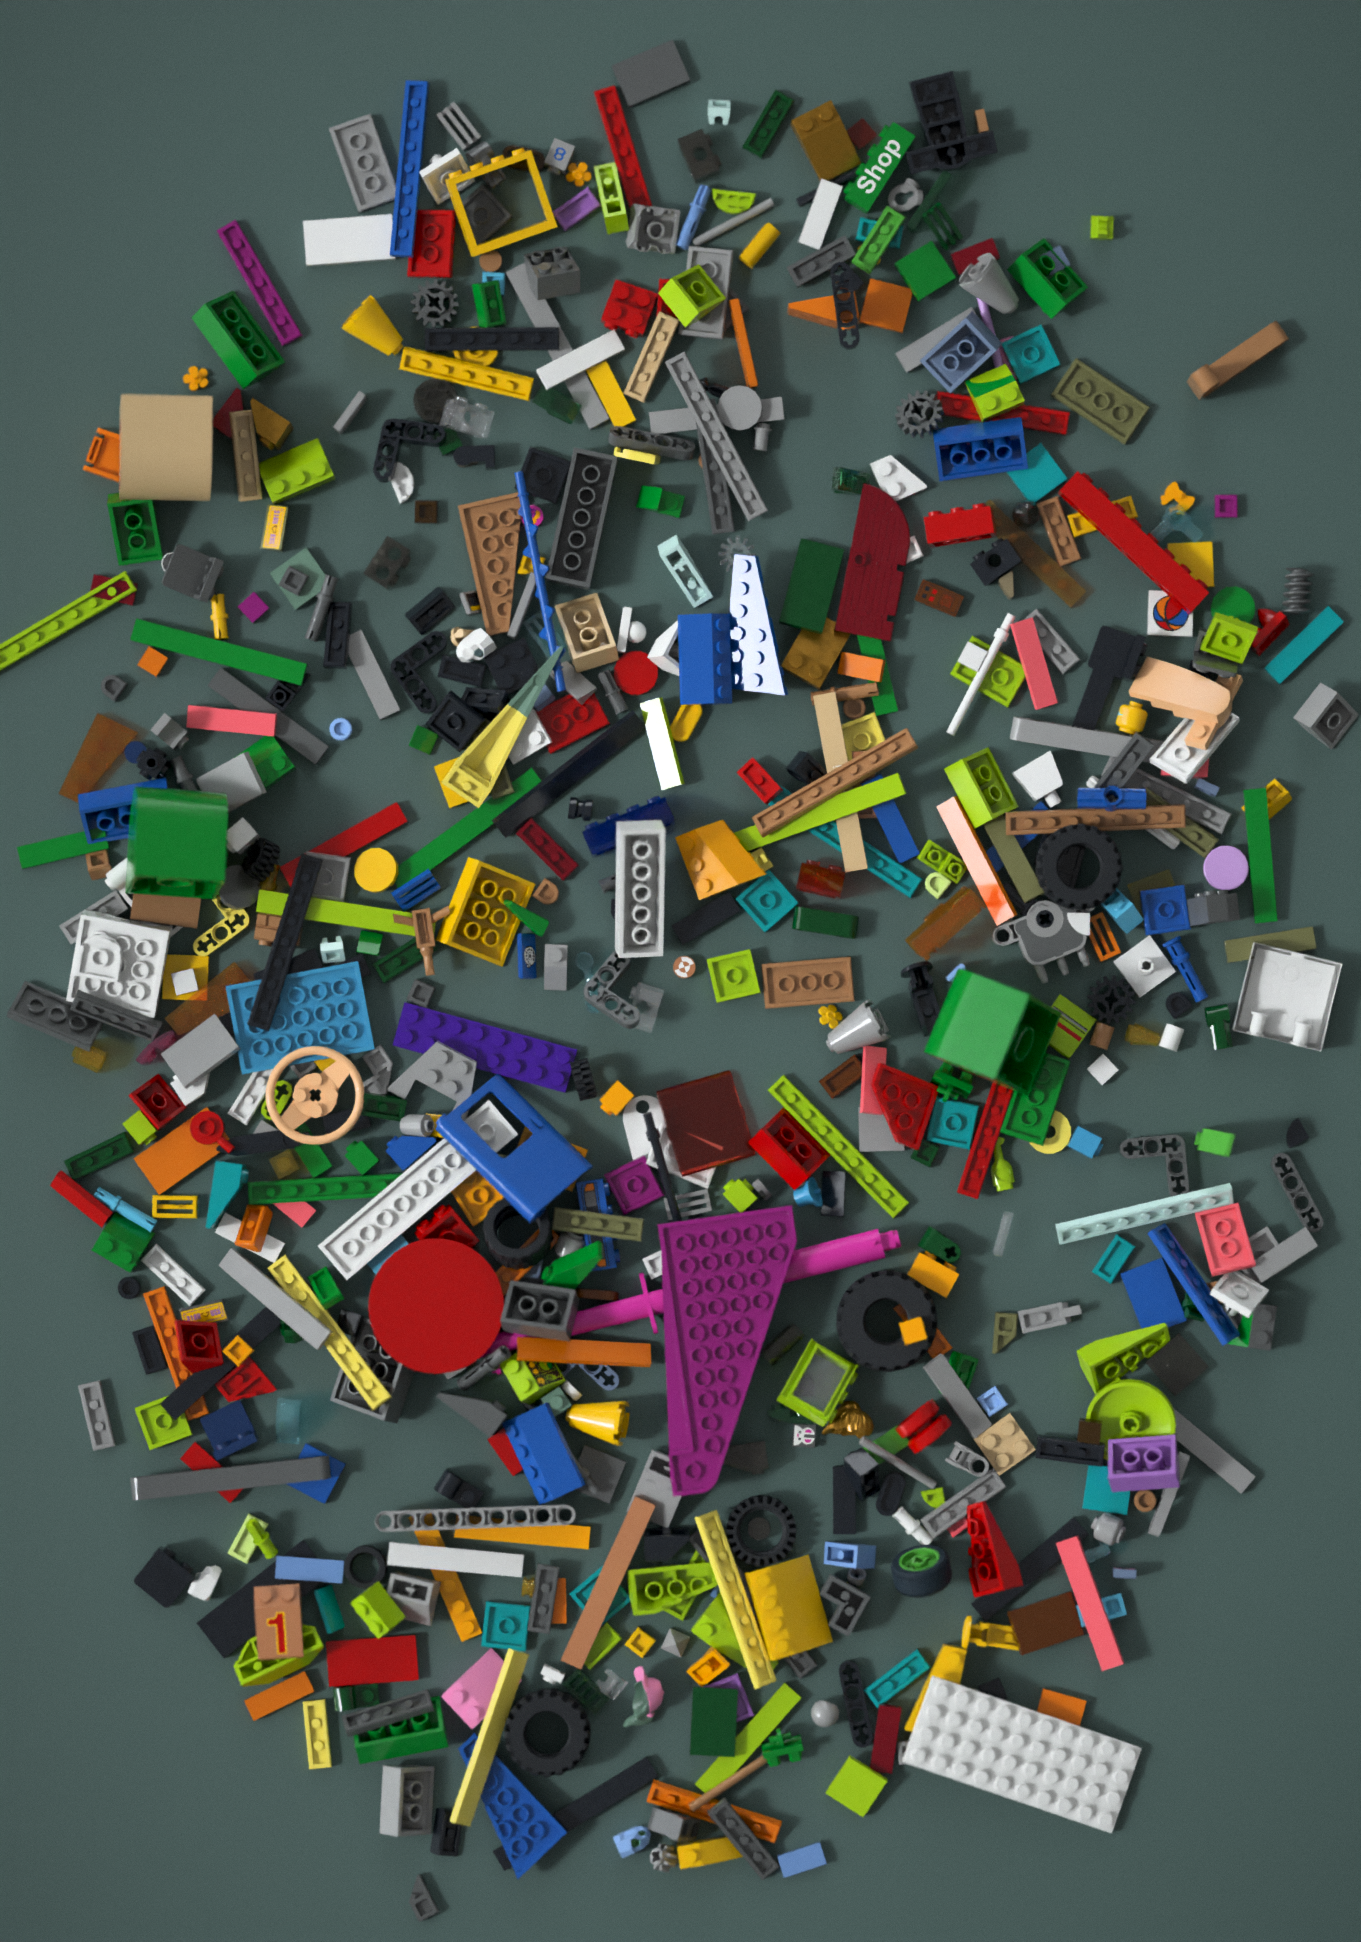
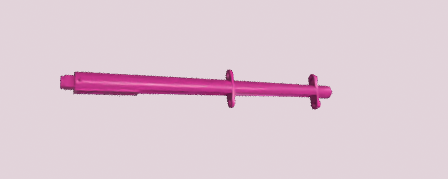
[479,1229,901,1375]

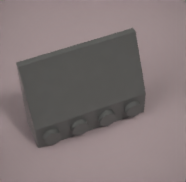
[330,1317,415,1424]

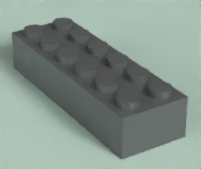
[546,447,618,591]

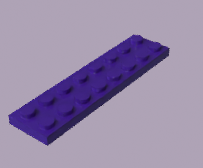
[393,1002,577,1093]

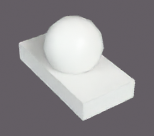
[617,607,646,654]

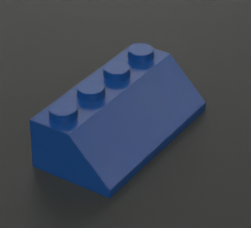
[933,417,1028,481]
[678,613,732,705]
[78,778,169,844]
[502,1402,585,1505]

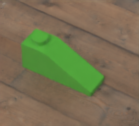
[1194,1128,1235,1157]

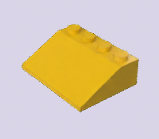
[436,857,535,967]
[744,1555,833,1661]

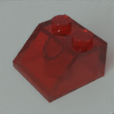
[795,860,845,900]

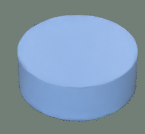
[330,718,352,741]

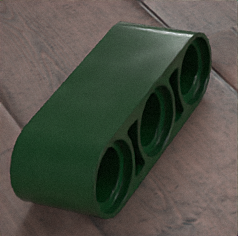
[792,906,859,939]

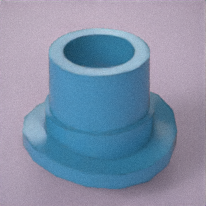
[793,1177,823,1207]

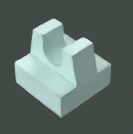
[708,100,731,125]
[320,936,345,963]

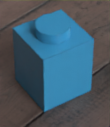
[1067,1126,1103,1158]

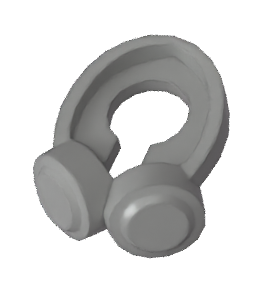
[888,178,924,212]

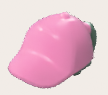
[623,1666,664,1727]

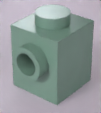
[540,1386,572,1417]

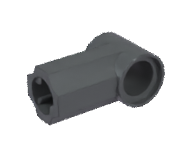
[465,141,507,189]

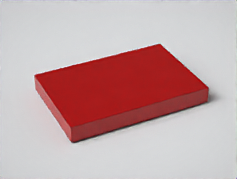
[407,210,456,278]
[536,693,610,754]

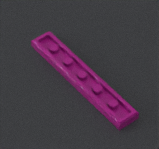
[216,220,302,347]

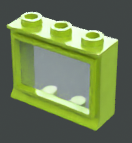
[777,1338,858,1427]

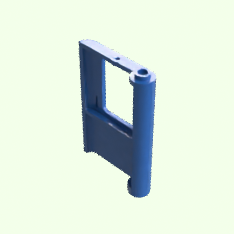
[436,1074,593,1223]

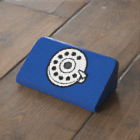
[517,933,537,979]

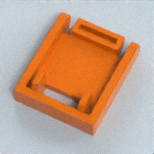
[83,428,119,483]

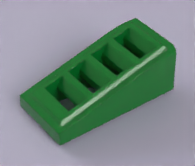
[503,899,549,937]

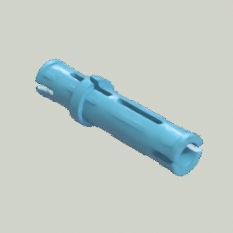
[94,1187,158,1233]

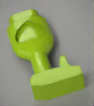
[991,1137,1015,1192]

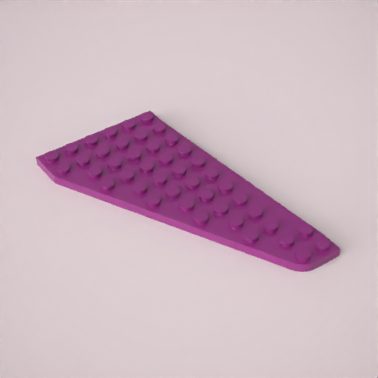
[658,1206,797,1497]

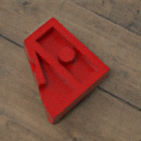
[215,1356,277,1402]

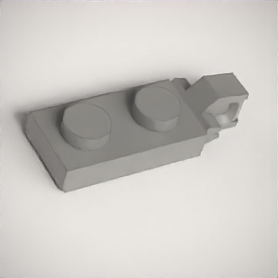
[1018,1302,1082,1333]

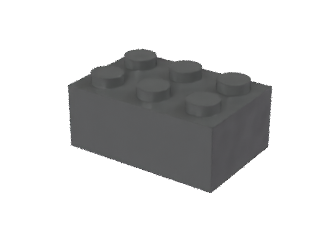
[500,1280,580,1342]

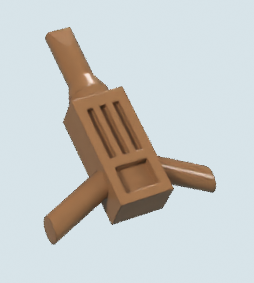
[393,905,450,976]

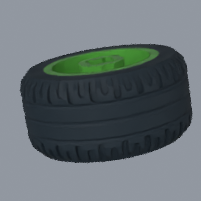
[891,1545,952,1598]

